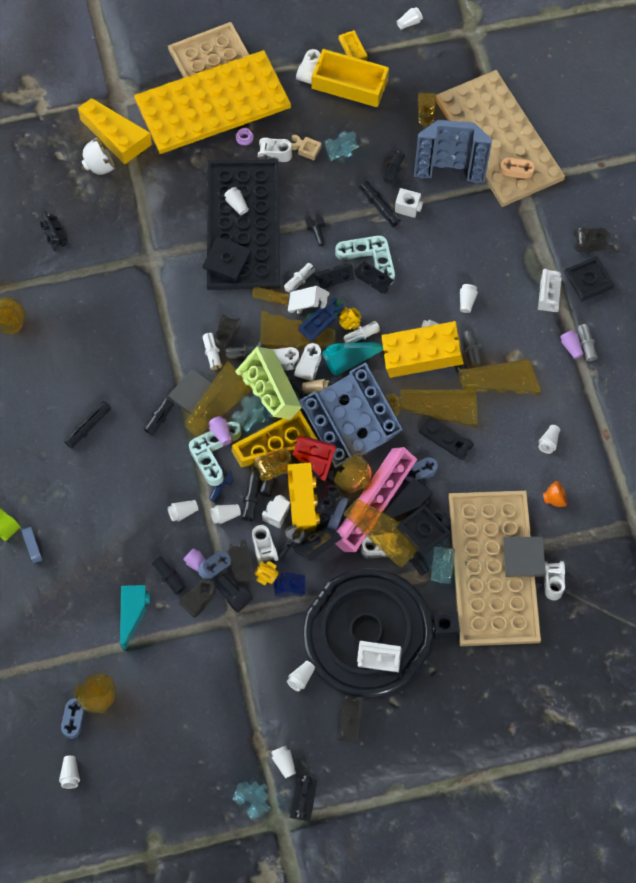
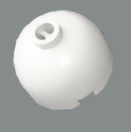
[82,138,115,175]

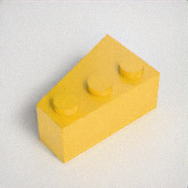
[288,463,320,533]

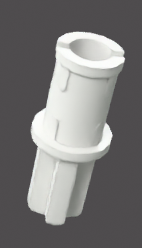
[284,263,316,293]
[343,321,380,343]
[203,333,222,370]

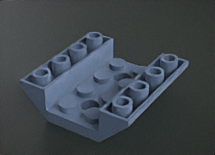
[414,120,492,183]
[299,363,403,468]

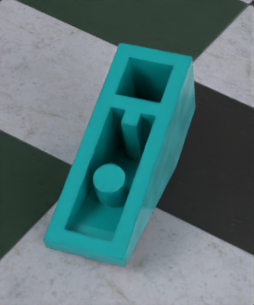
[321,342,383,376]
[120,585,151,650]

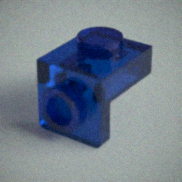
[273,572,305,597]

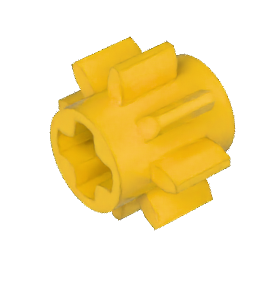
[339,307,362,330]
[254,561,279,585]

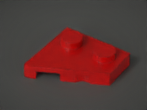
[293,435,336,481]

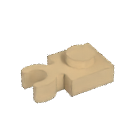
[290,135,322,160]

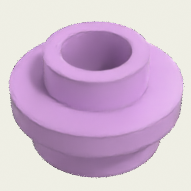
[236,128,253,145]

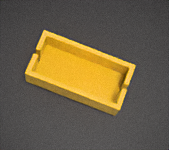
[312,49,389,107]
[382,321,464,378]

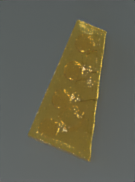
[458,359,541,395]

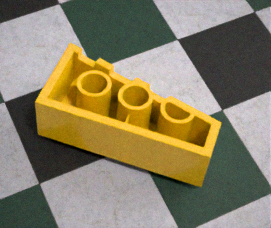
[78,98,152,165]
[232,410,317,468]

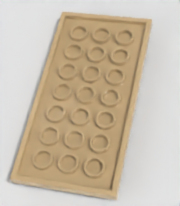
[435,70,565,207]
[448,491,541,646]

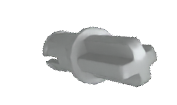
[578,324,598,362]

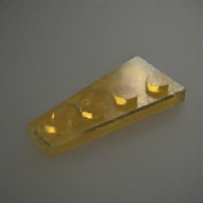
[260,311,335,349]
[184,361,252,437]
[400,390,478,428]
[343,498,417,568]

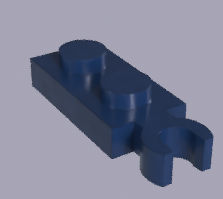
[298,297,344,343]

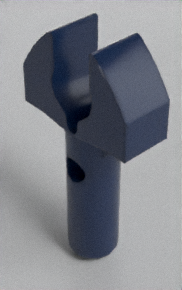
[209,467,233,502]

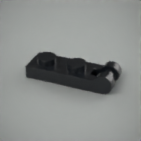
[419,416,474,460]

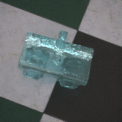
[324,131,358,161]
[232,394,266,432]
[431,545,455,584]
[232,782,271,820]

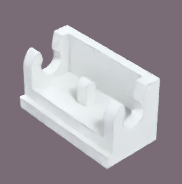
[538,269,562,312]
[288,286,329,314]
[357,641,402,672]

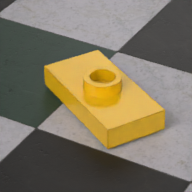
[339,30,368,61]

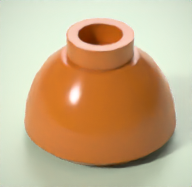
[543,481,567,507]

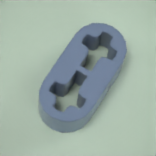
[404,458,438,484]
[328,496,349,531]
[22,527,43,564]
[198,551,231,580]
[61,698,85,739]

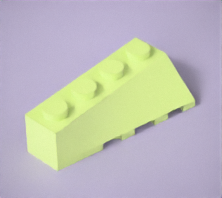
[235,346,302,420]

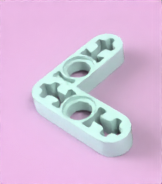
[335,236,395,285]
[189,422,241,486]

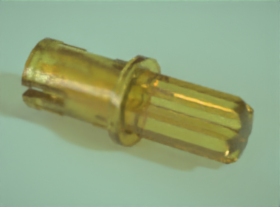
[252,287,289,306]

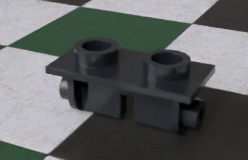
[40,211,68,251]
[354,261,394,294]
[315,263,354,289]
[315,483,345,522]
[290,776,318,822]

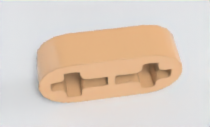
[500,158,535,179]

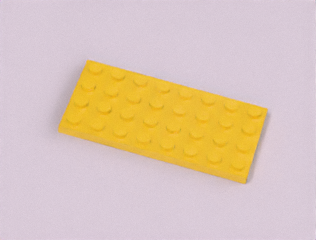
[134,50,291,154]

